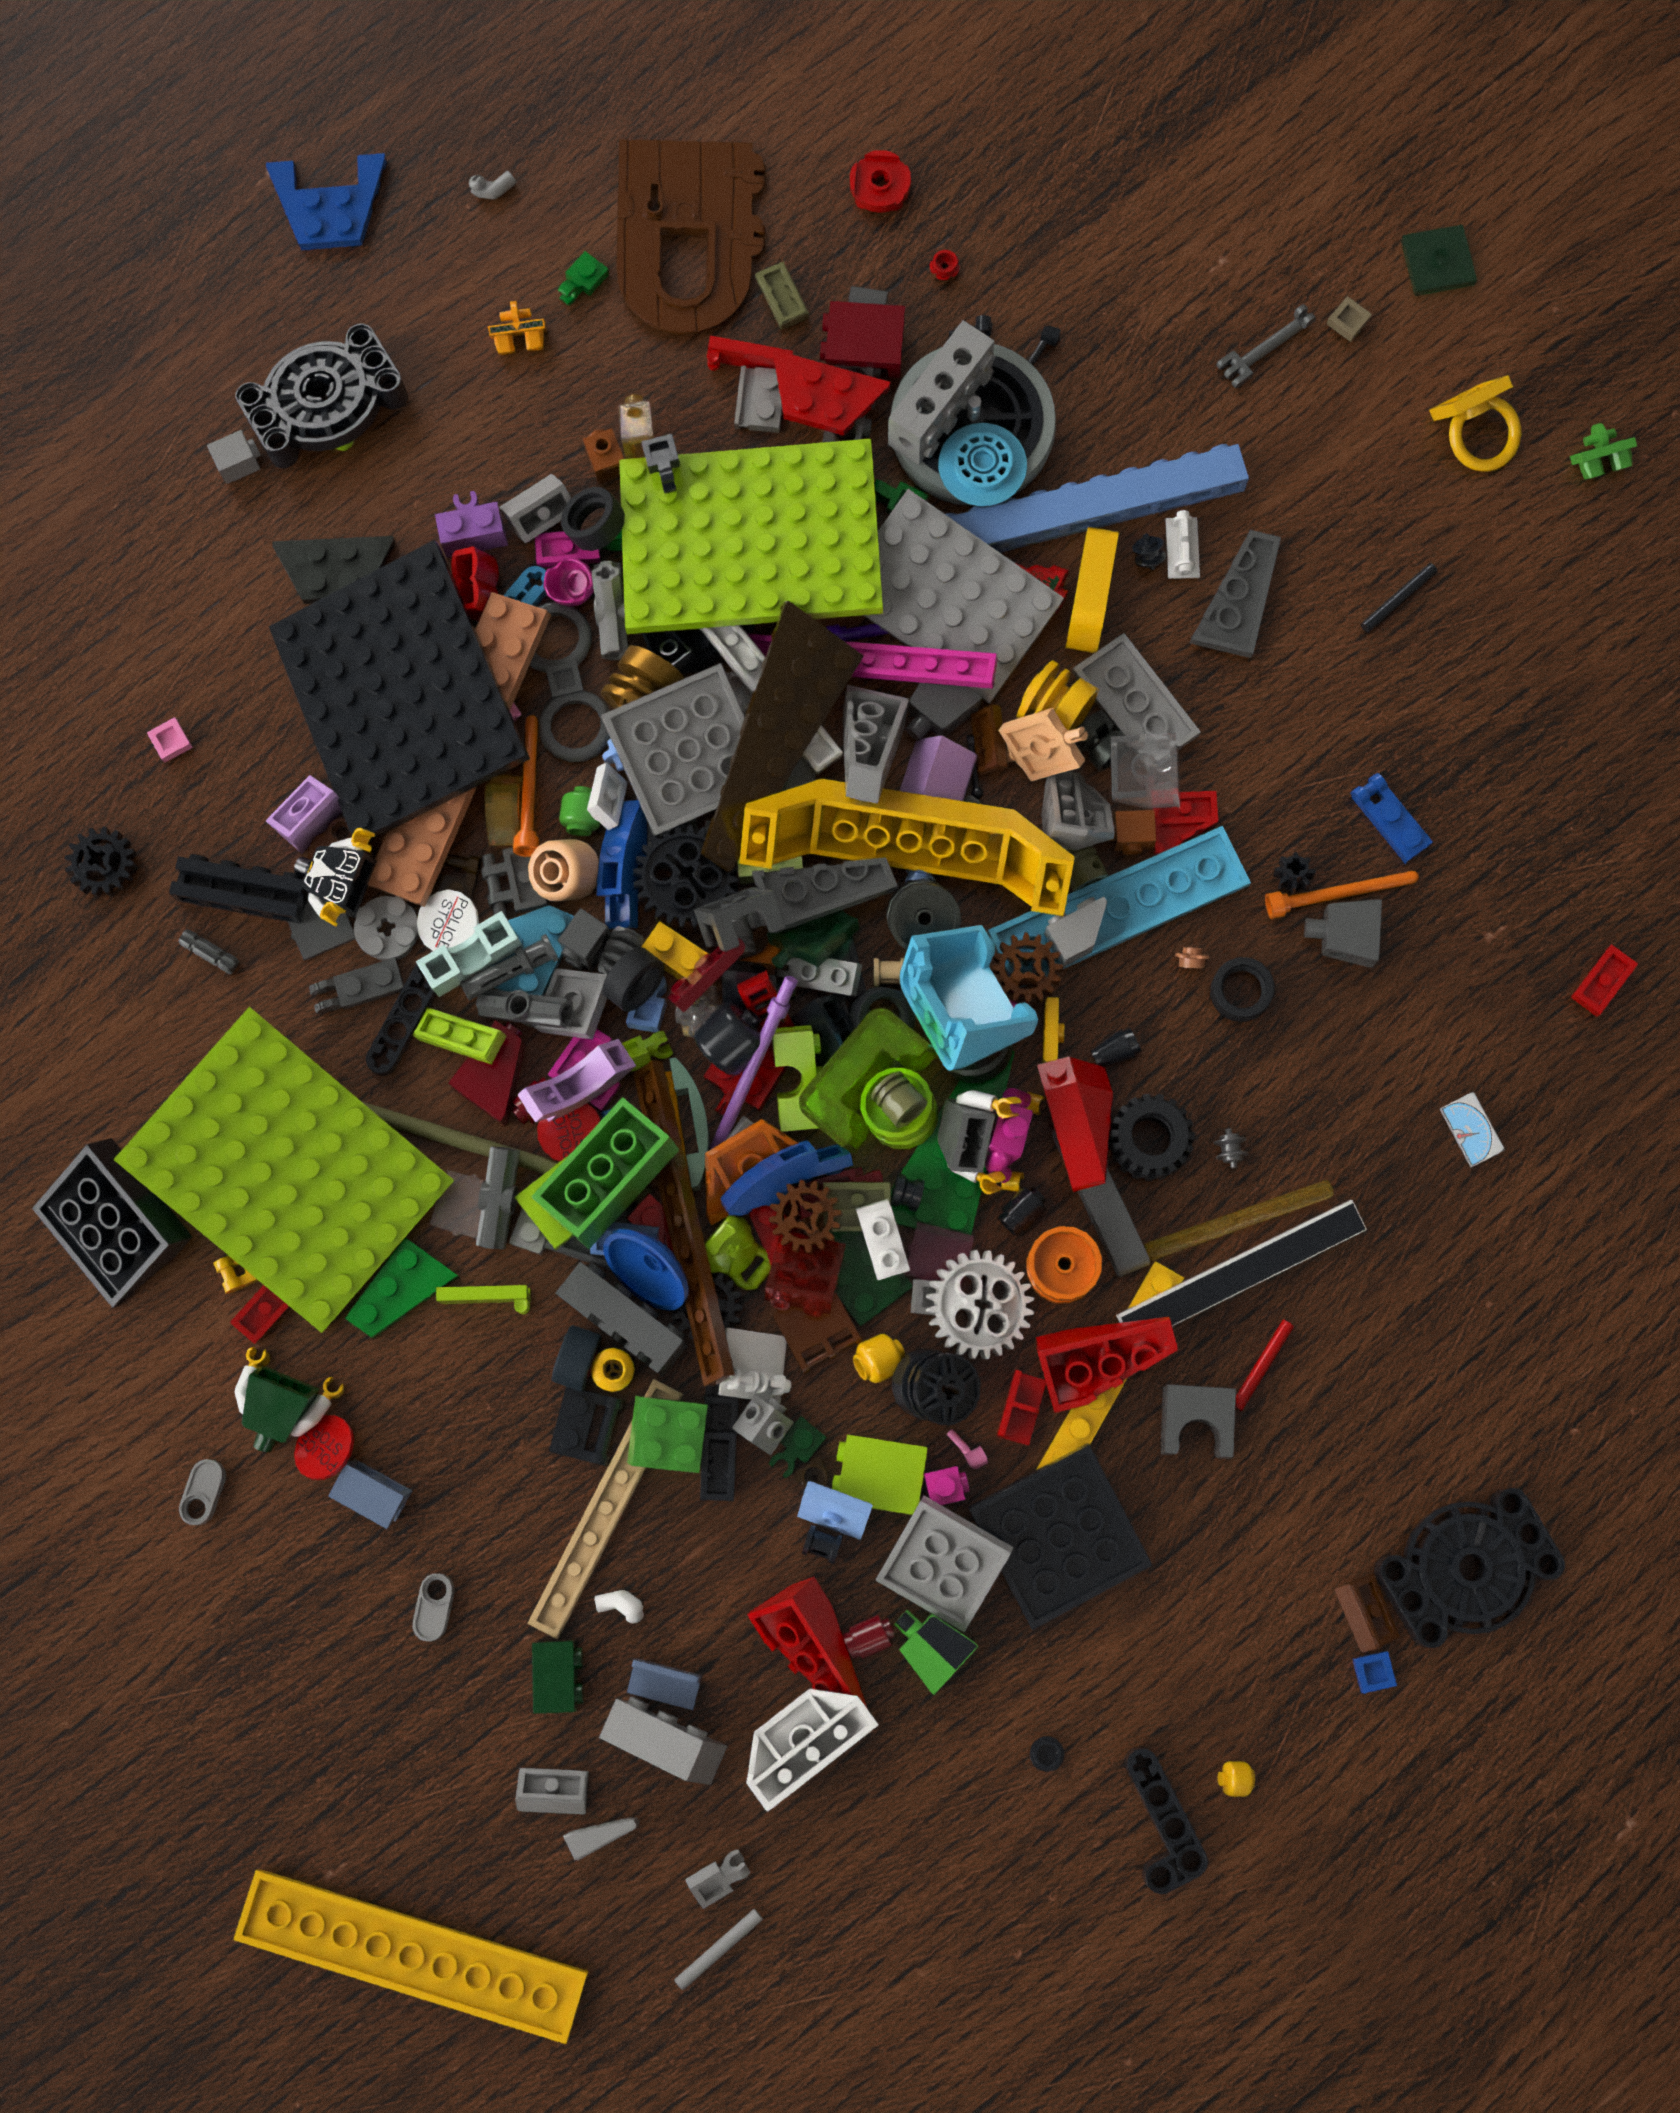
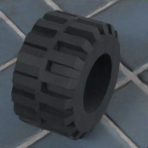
[1108,1094,1195,1182]

